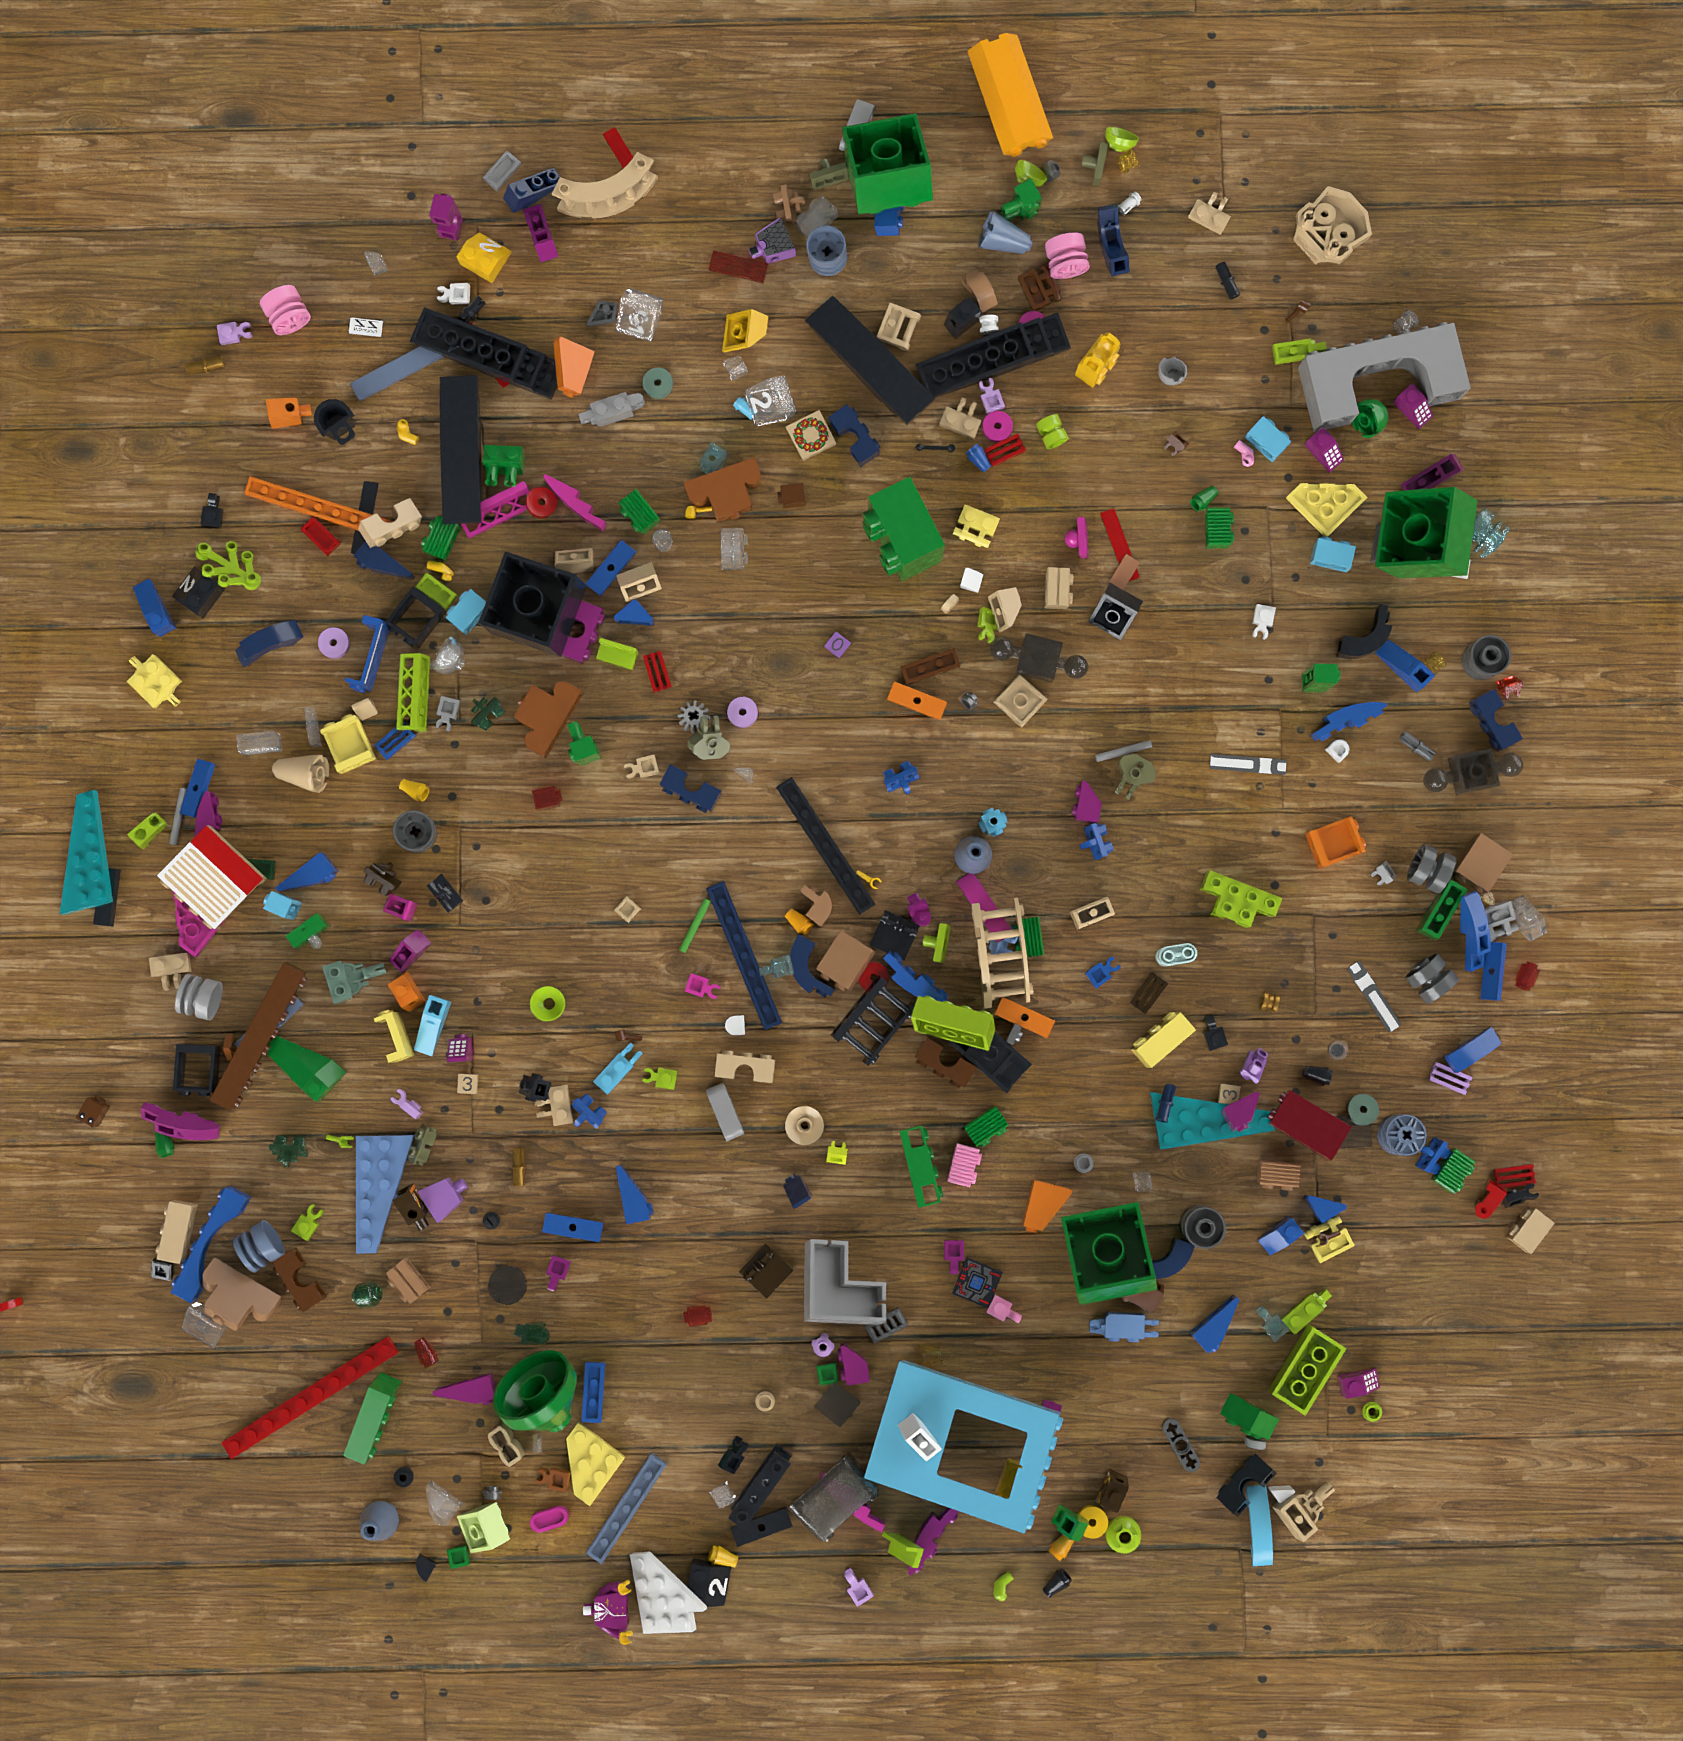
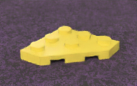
[1286,483,1368,537]
[566,1422,625,1506]

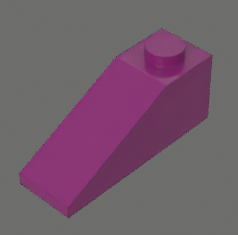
[523,204,559,262]
[1401,454,1464,491]
[432,1373,496,1405]

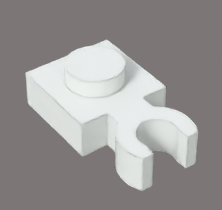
[437,283,471,305]
[1252,604,1276,640]

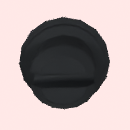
[483,1212,500,1229]

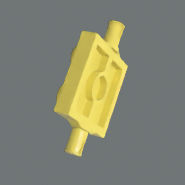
[127,654,182,708]

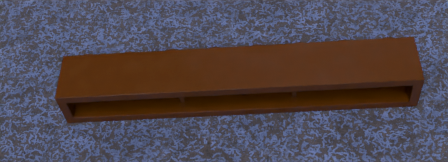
[210,962,307,1111]

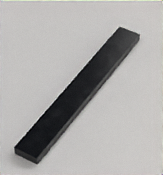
[776,777,876,915]

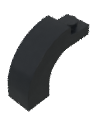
[1336,604,1392,659]

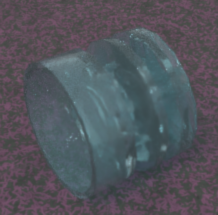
[1472,507,1511,559]

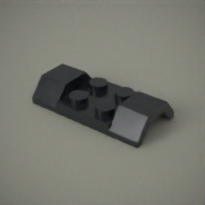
[949,1032,1032,1093]

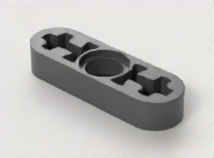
[1162,1418,1200,1472]

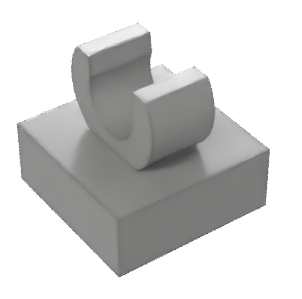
[1371,861,1397,885]

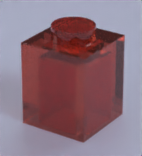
[532,786,563,811]

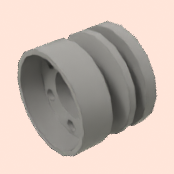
[175,974,223,1020]

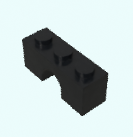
[1216,1453,1277,1517]

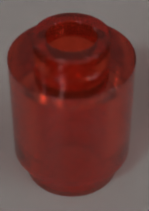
[1515,961,1540,991]
[683,1305,712,1327]

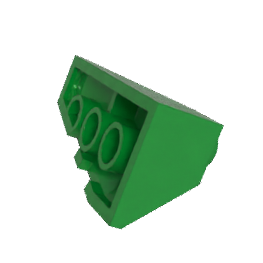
[267,1036,347,1102]

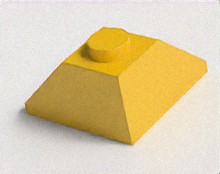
[722,309,768,352]

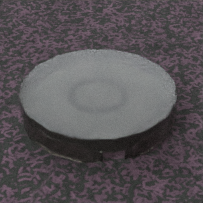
[488,1265,527,1305]

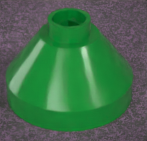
[493,1350,577,1432]

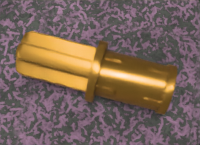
[185,356,225,375]
[511,1147,527,1186]

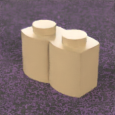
[488,1422,525,1467]

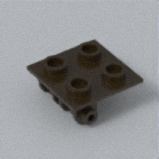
[739,1243,794,1299]

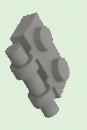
[1484,900,1518,942]

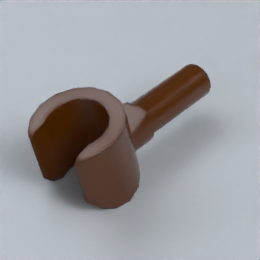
[1286,300,1311,322]
[615,1030,642,1041]
[1313,1230,1341,1247]

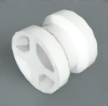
[979,315,999,335]

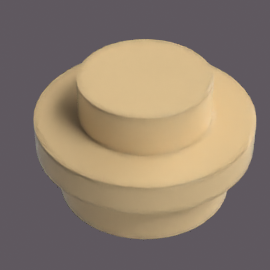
[755,1391,775,1411]

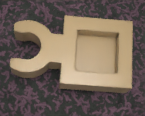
[624,754,660,779]

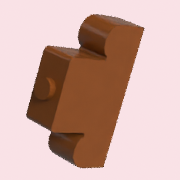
[683,457,761,522]
[514,681,584,759]

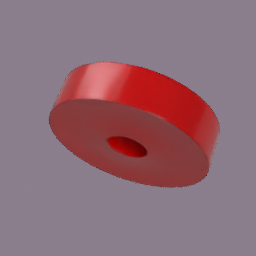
[525,487,557,519]
[859,962,889,991]
[0,1297,23,1312]

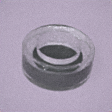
[1327,1041,1348,1060]
[533,1433,542,1454]

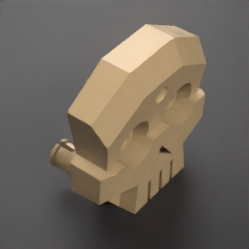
[1293,186,1372,265]

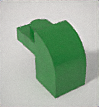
[1051,1504,1089,1541]

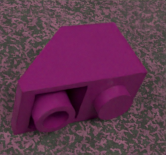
[1072,781,1102,824]
[837,1343,870,1385]

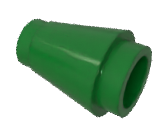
[1190,486,1219,512]
[155,1132,175,1158]

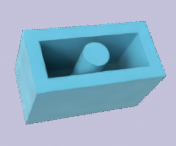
[1244,416,1291,463]
[1310,537,1356,572]
[446,589,486,635]
[263,891,302,920]

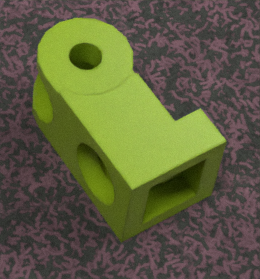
[127,812,167,850]

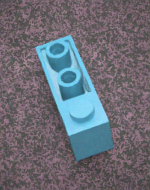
[414,995,452,1056]

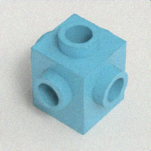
[978,808,1008,837]

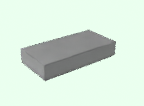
[482,151,522,192]

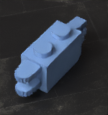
[1089,1311,1159,1342]

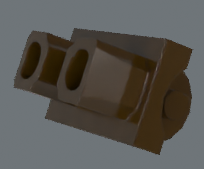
[364,862,402,896]

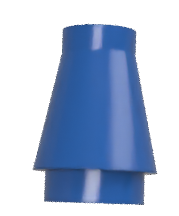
[965,444,992,473]

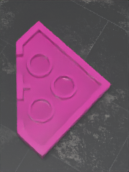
[173,891,226,957]

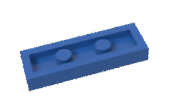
[581,1361,606,1423]

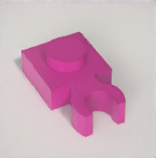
[685,973,721,999]

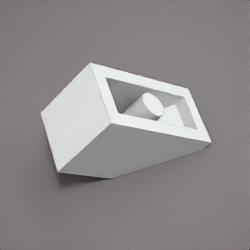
[898,1413,942,1461]

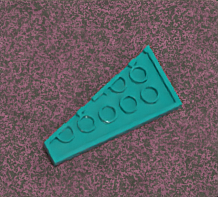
[60,790,113,915]
[1150,1092,1275,1150]

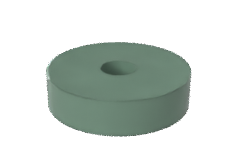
[643,368,673,399]
[1346,1094,1379,1126]

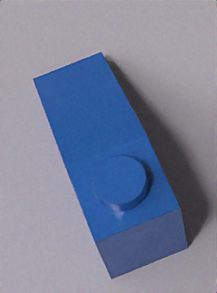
[133,578,177,637]
[275,852,339,892]
[616,1165,654,1224]
[1189,1295,1239,1353]

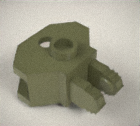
[687,716,730,760]
[1115,754,1157,800]

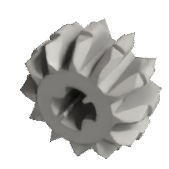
[678,700,710,733]

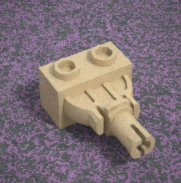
[1272,1481,1335,1542]

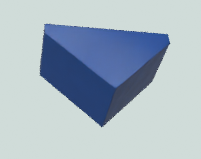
[614,599,654,626]
[1304,1194,1347,1223]

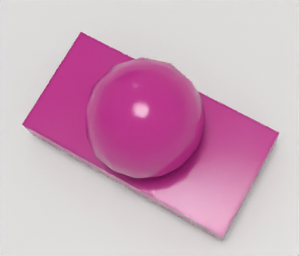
[1064,517,1089,559]

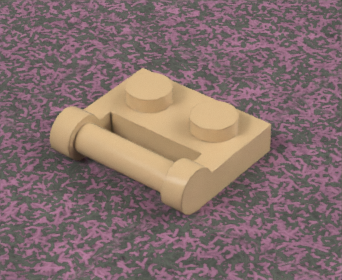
[876,303,921,351]

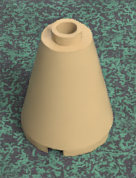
[272,754,329,793]

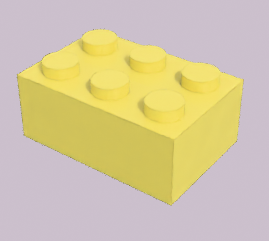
[1131,1012,1196,1068]

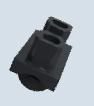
[427,874,464,913]

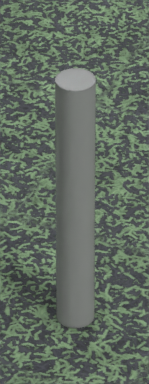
[1095,740,1152,762]
[169,788,187,845]

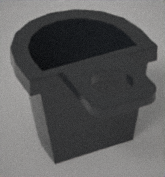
[314,399,356,445]

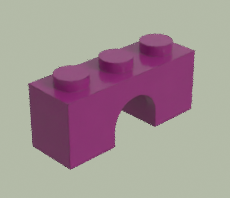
[429,193,463,241]
[562,601,605,664]

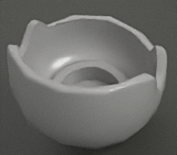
[1158,357,1187,385]

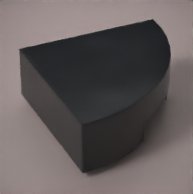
[416,1554,437,1582]

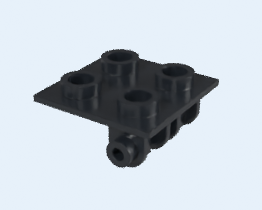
[870,910,920,961]

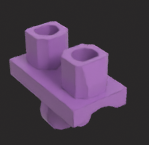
[1240,1048,1268,1084]

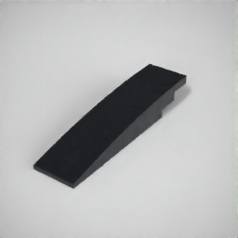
[805,296,935,426]
[410,307,558,400]
[915,312,1071,398]
[440,375,482,525]

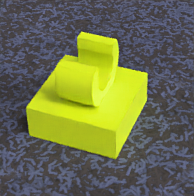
[826,1141,848,1165]

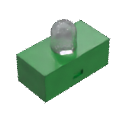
[285,913,330,949]

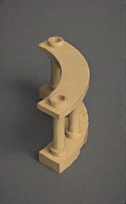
[552,152,658,218]
[972,898,1033,1008]

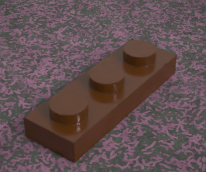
[900,648,961,685]

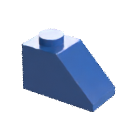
[1258,1216,1304,1255]

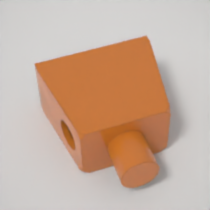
[266,398,312,429]
[388,971,426,1012]

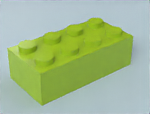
[911,996,995,1051]
[1267,1324,1347,1416]

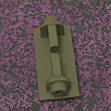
[408,1123,437,1166]

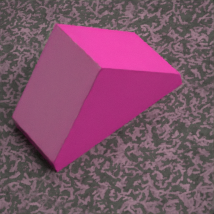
[383,894,418,921]

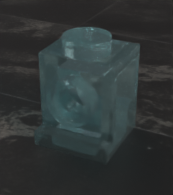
[699,442,728,474]

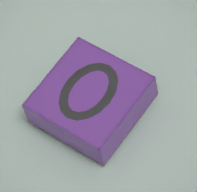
[824,632,851,659]

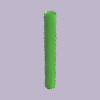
[679,898,711,953]

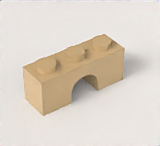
[358,498,422,548]
[715,1050,776,1083]

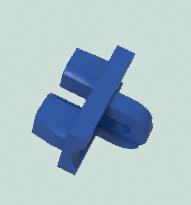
[883,761,919,795]
[1079,823,1114,860]
[571,1093,607,1129]
[1415,1137,1451,1174]

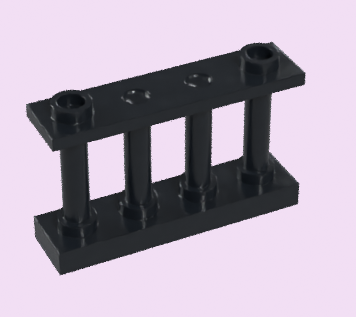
[830,975,915,1066]
[728,1443,792,1530]

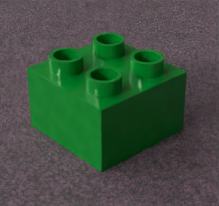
[842,113,933,214]
[862,476,945,582]
[1375,487,1478,579]
[1061,1202,1157,1305]

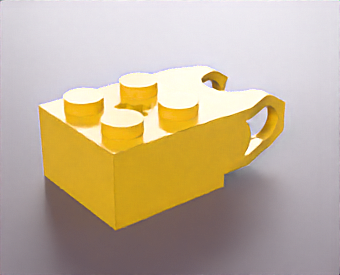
[1075,332,1121,388]

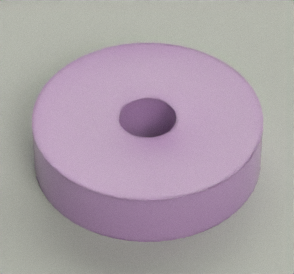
[318,628,350,659]
[727,697,758,728]

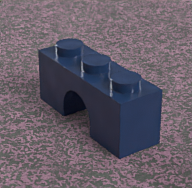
[829,404,880,468]
[1469,689,1523,752]
[659,764,722,813]

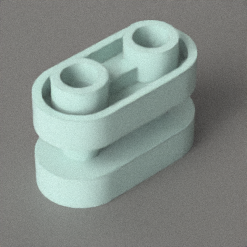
[1155,943,1197,966]

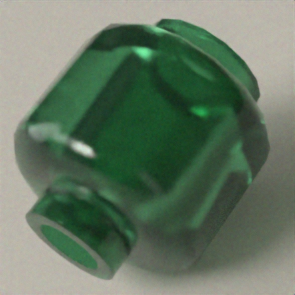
[352,1281,383,1308]

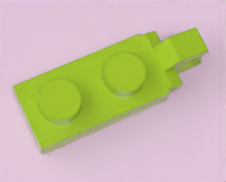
[1272,338,1327,365]
[1281,1289,1332,1335]

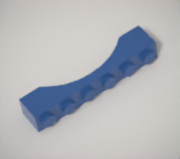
[170,1186,252,1303]

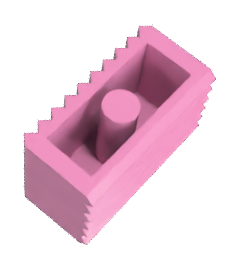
[947,1143,982,1187]

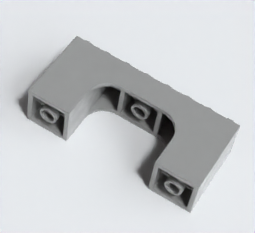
[1298,322,1471,432]

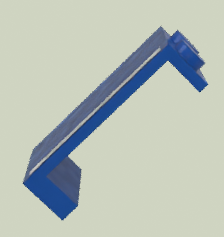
[345,615,390,694]

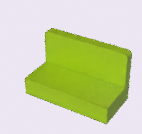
[596,638,639,670]
[882,1532,924,1568]

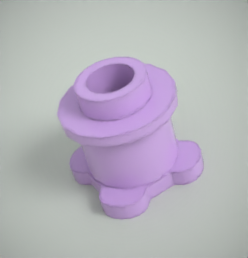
[812,1333,835,1357]

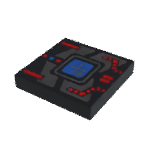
[952,1257,1003,1308]

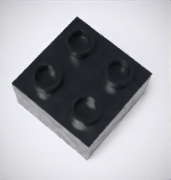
[478,551,587,657]

